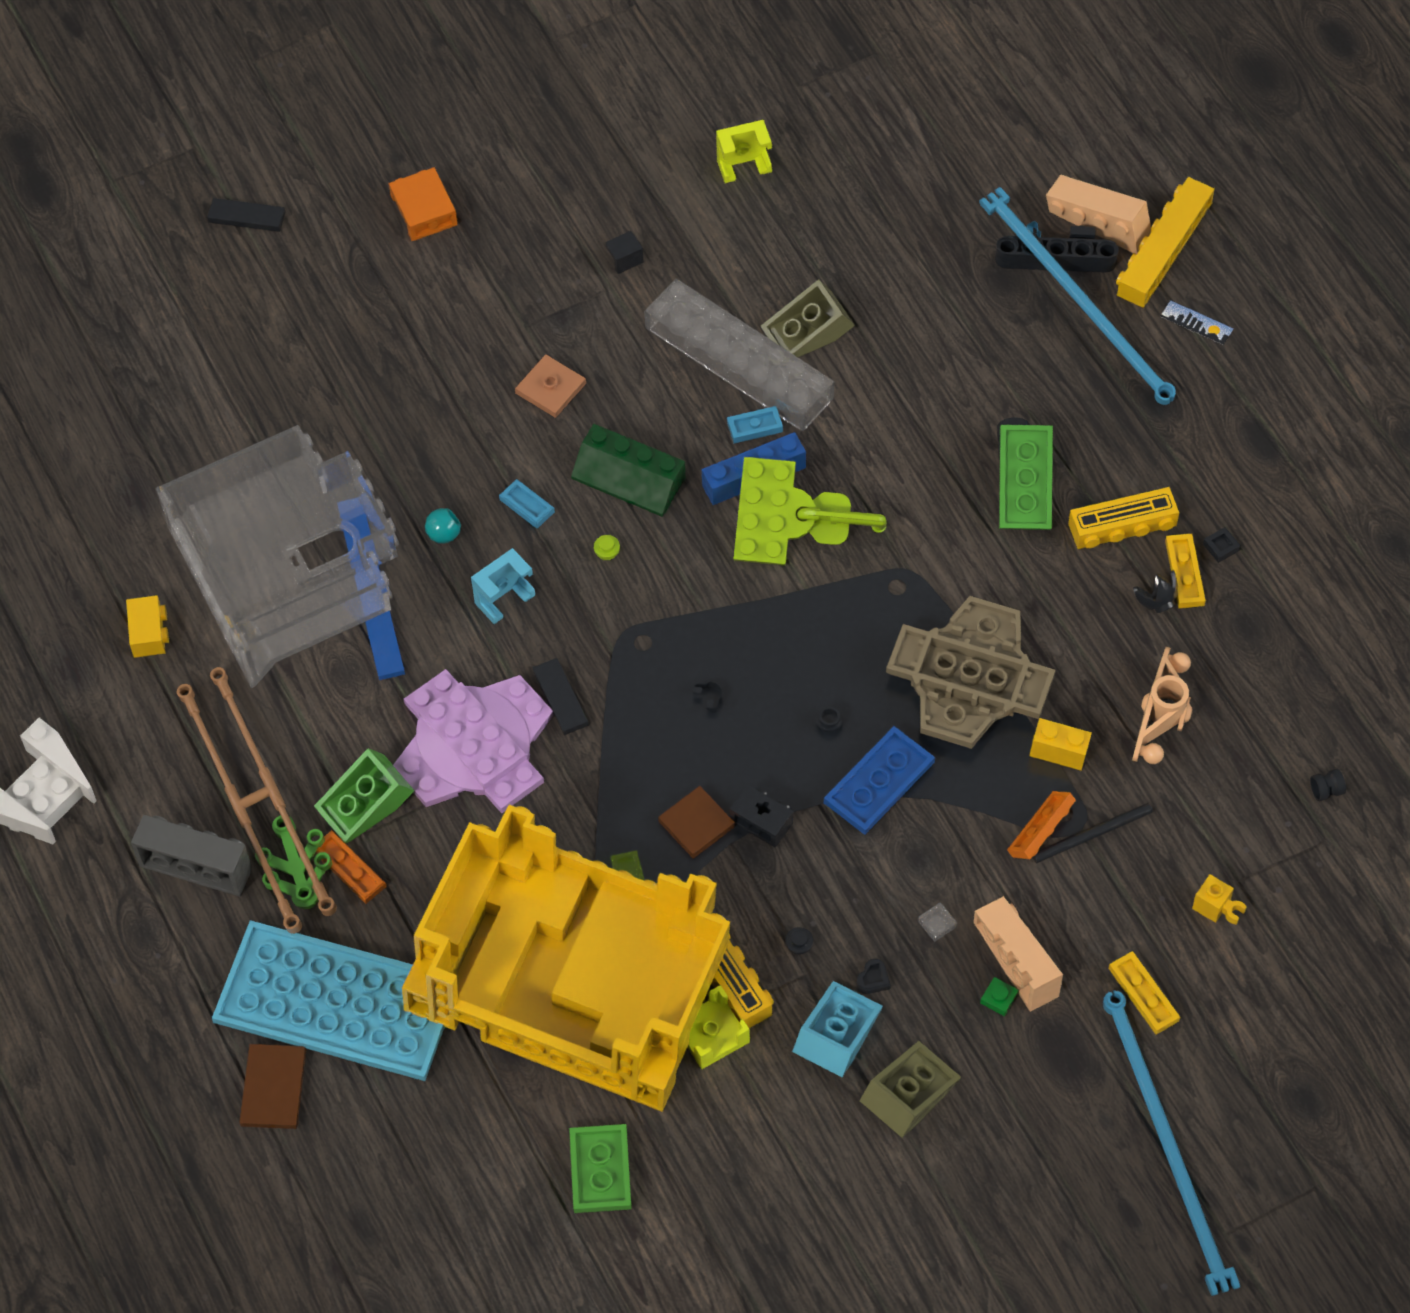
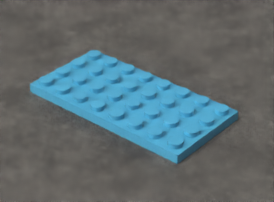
[212,920,444,1081]

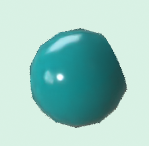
[425,508,461,543]

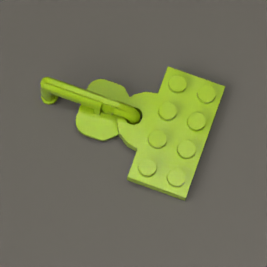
[734,457,887,565]

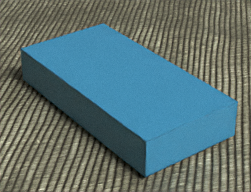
[499,479,555,529]

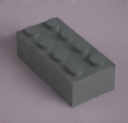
[131,815,252,897]

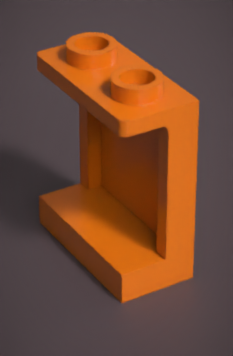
[389,167,457,241]

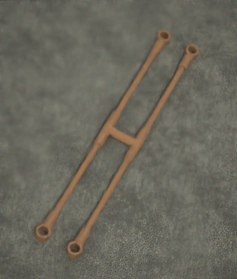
[177,667,337,934]

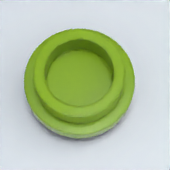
[594,535,620,560]

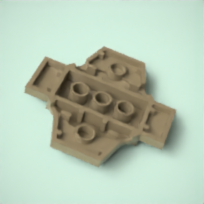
[886,596,1055,749]

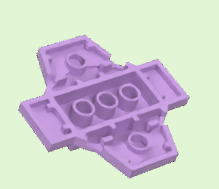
[393,669,553,813]

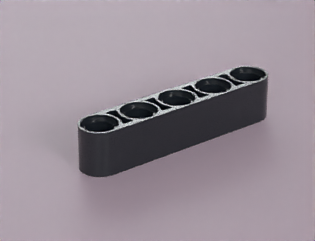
[995,236,1119,273]

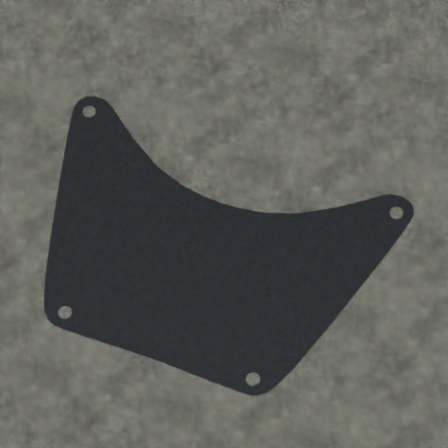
[595,568,1087,883]

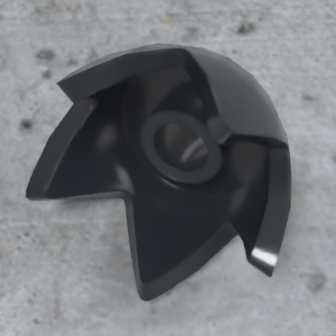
[1133,570,1178,613]

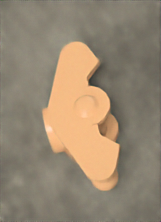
[1132,647,1192,764]

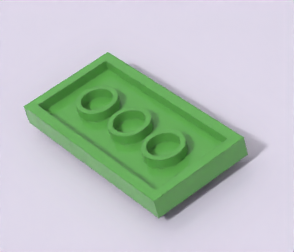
[999,425,1053,530]

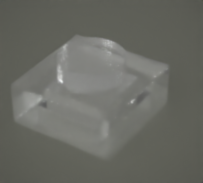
[918,902,957,942]

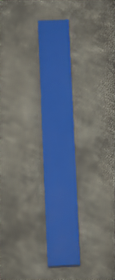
[336,496,405,680]

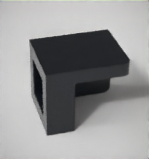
[606,231,644,274]

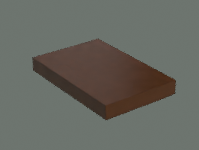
[240,1044,306,1129]

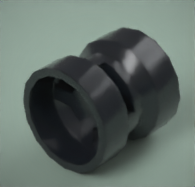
[1310,768,1346,802]

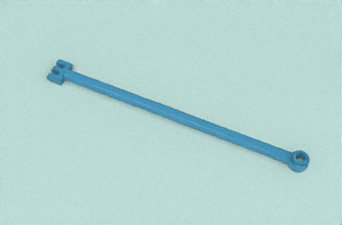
[979,187,1176,405]
[1103,990,1240,1296]

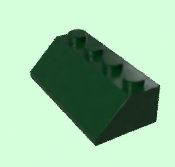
[571,424,686,517]

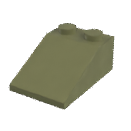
[761,280,855,363]
[860,1041,961,1138]

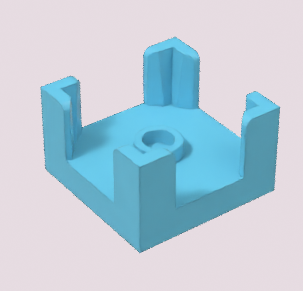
[471,548,535,624]

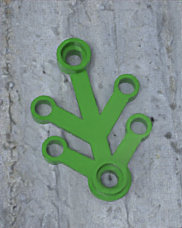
[255,816,332,909]

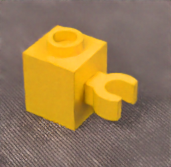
[1192,874,1247,924]

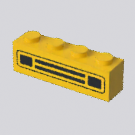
[1068,487,1179,549]
[712,934,774,1028]

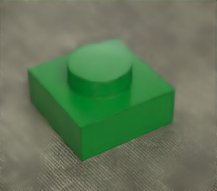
[980,977,1019,1016]

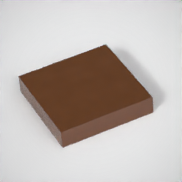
[658,786,735,859]

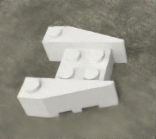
[0,718,97,844]

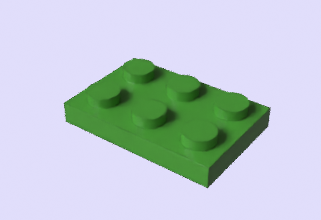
[569,1124,631,1213]

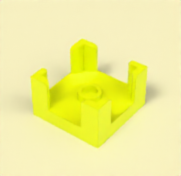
[716,120,772,183]
[687,985,750,1069]

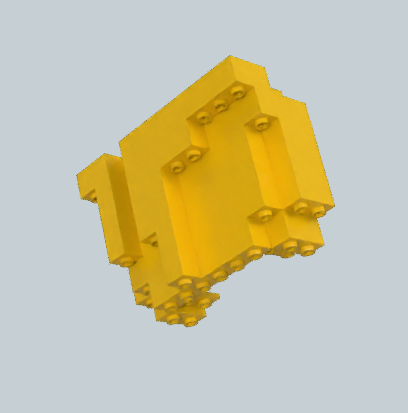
[402,805,730,1112]

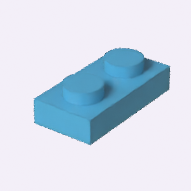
[727,406,783,443]

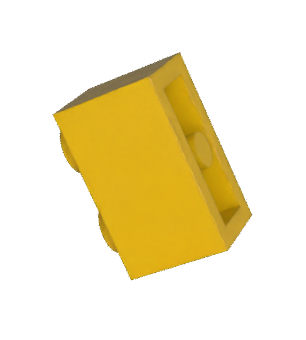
[126,595,169,658]
[1029,718,1092,770]

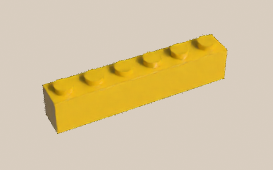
[1116,177,1214,308]

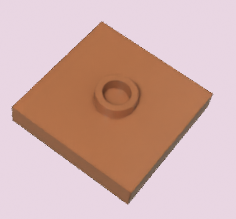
[515,355,586,418]

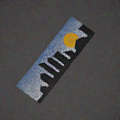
[1160,300,1233,345]

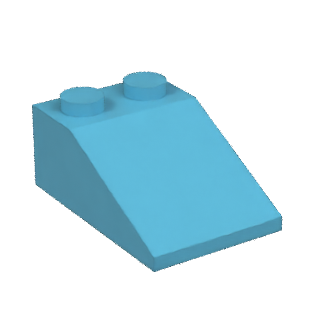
[792,981,883,1077]

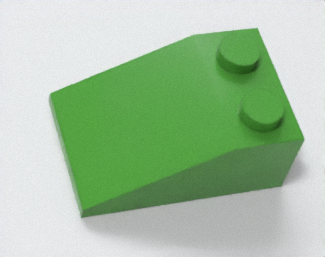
[314,748,415,844]

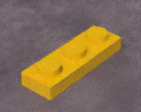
[1165,534,1206,609]
[1109,951,1180,1035]

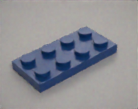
[824,726,935,835]

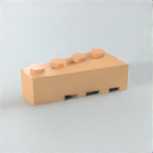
[1046,175,1151,254]
[974,896,1063,1012]

